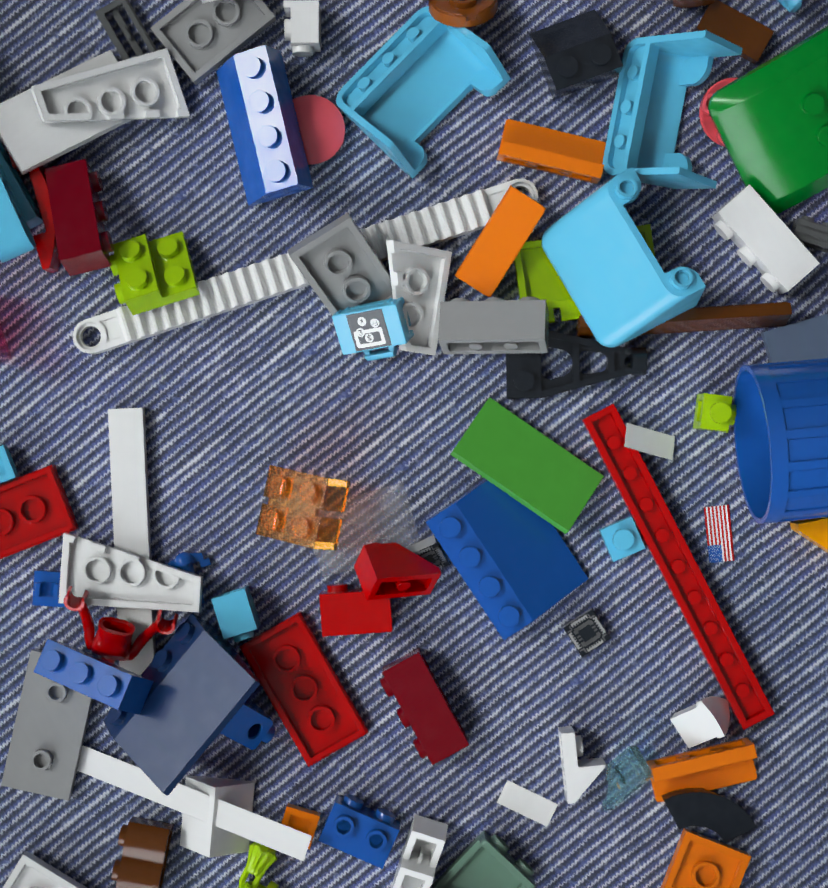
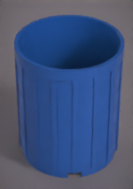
[733,358,828,524]

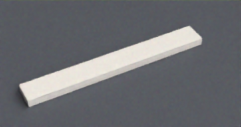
[108,408,156,675]

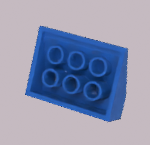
[426,480,589,640]

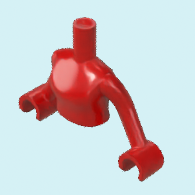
[64,586,178,664]

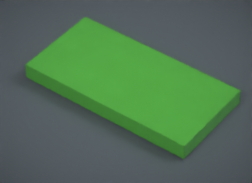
[450,397,604,534]

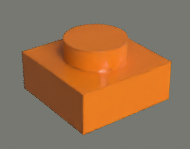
[281,803,321,850]

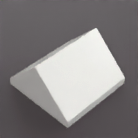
[180,775,255,858]

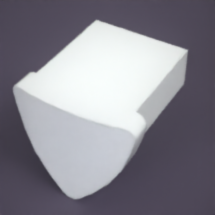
[670,696,730,748]

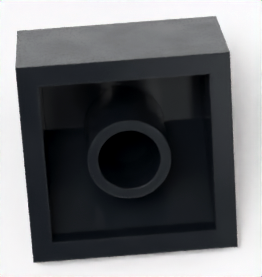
[529,9,623,100]

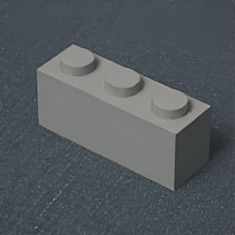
[438,297,549,354]

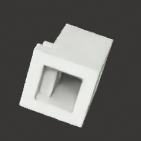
[283,0,321,57]

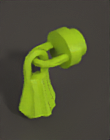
[239,842,279,888]

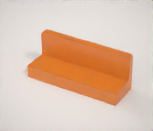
[496,119,606,184]
[646,737,757,802]

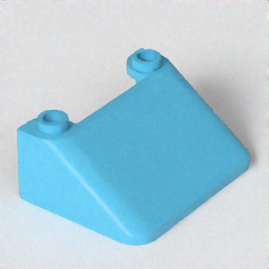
[336,6,511,179]
[541,167,706,348]

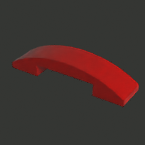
[8,152,61,273]

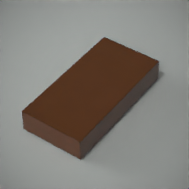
[695,0,774,64]

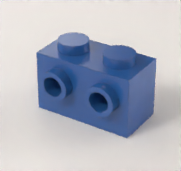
[318,794,400,869]

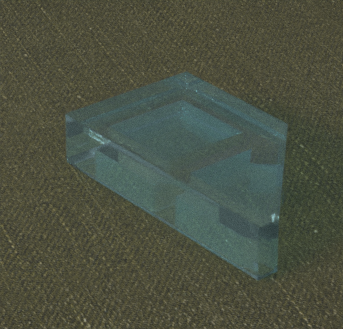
[602,746,653,811]

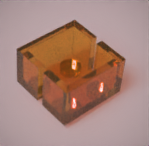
[256,465,350,550]

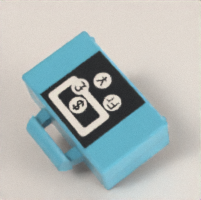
[332,297,414,361]

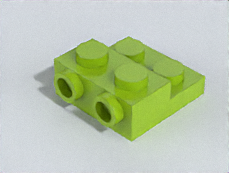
[110,231,200,315]

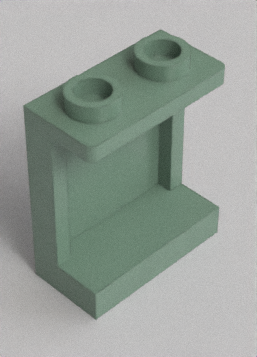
[430,830,536,888]

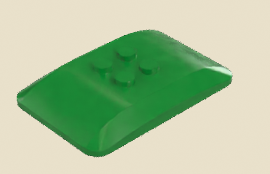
[708,26,828,214]

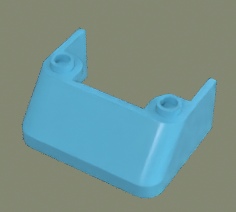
[603,30,743,189]

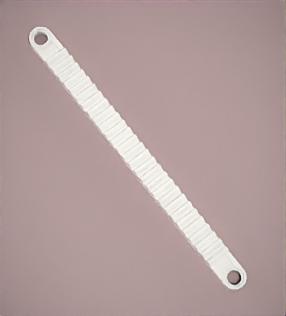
[73,178,538,354]

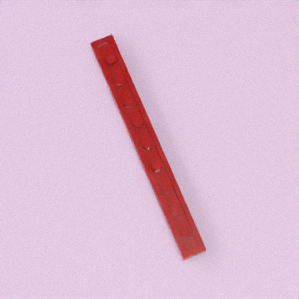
[582,403,775,730]

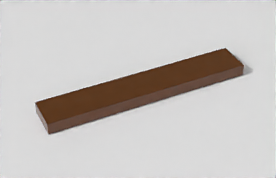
[576,302,792,338]

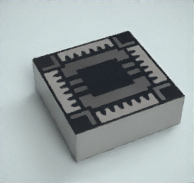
[406,535,450,569]
[562,608,611,657]

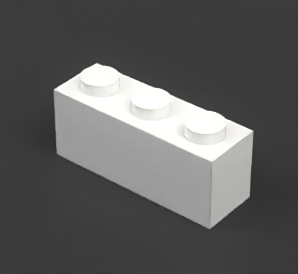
[711,184,820,295]

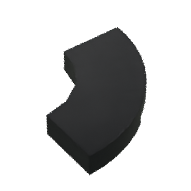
[662,788,756,843]

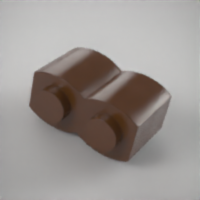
[111,816,174,888]

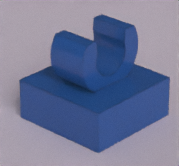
[32,570,66,608]

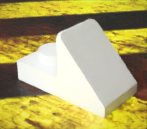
[558,726,606,804]

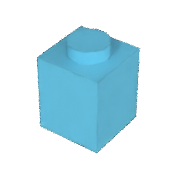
[211,585,261,642]

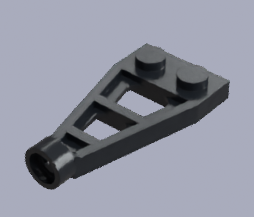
[506,330,647,399]

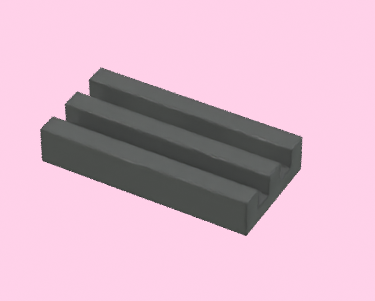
[95,0,158,60]

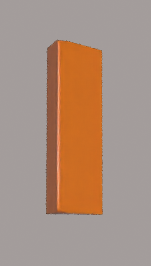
[455,185,546,297]

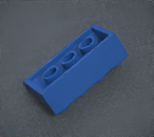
[216,45,314,206]

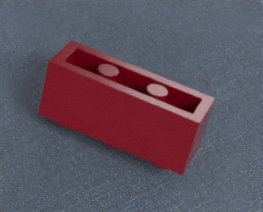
[45,159,114,276]
[379,648,469,765]

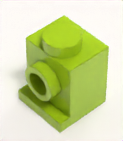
[693,393,736,433]

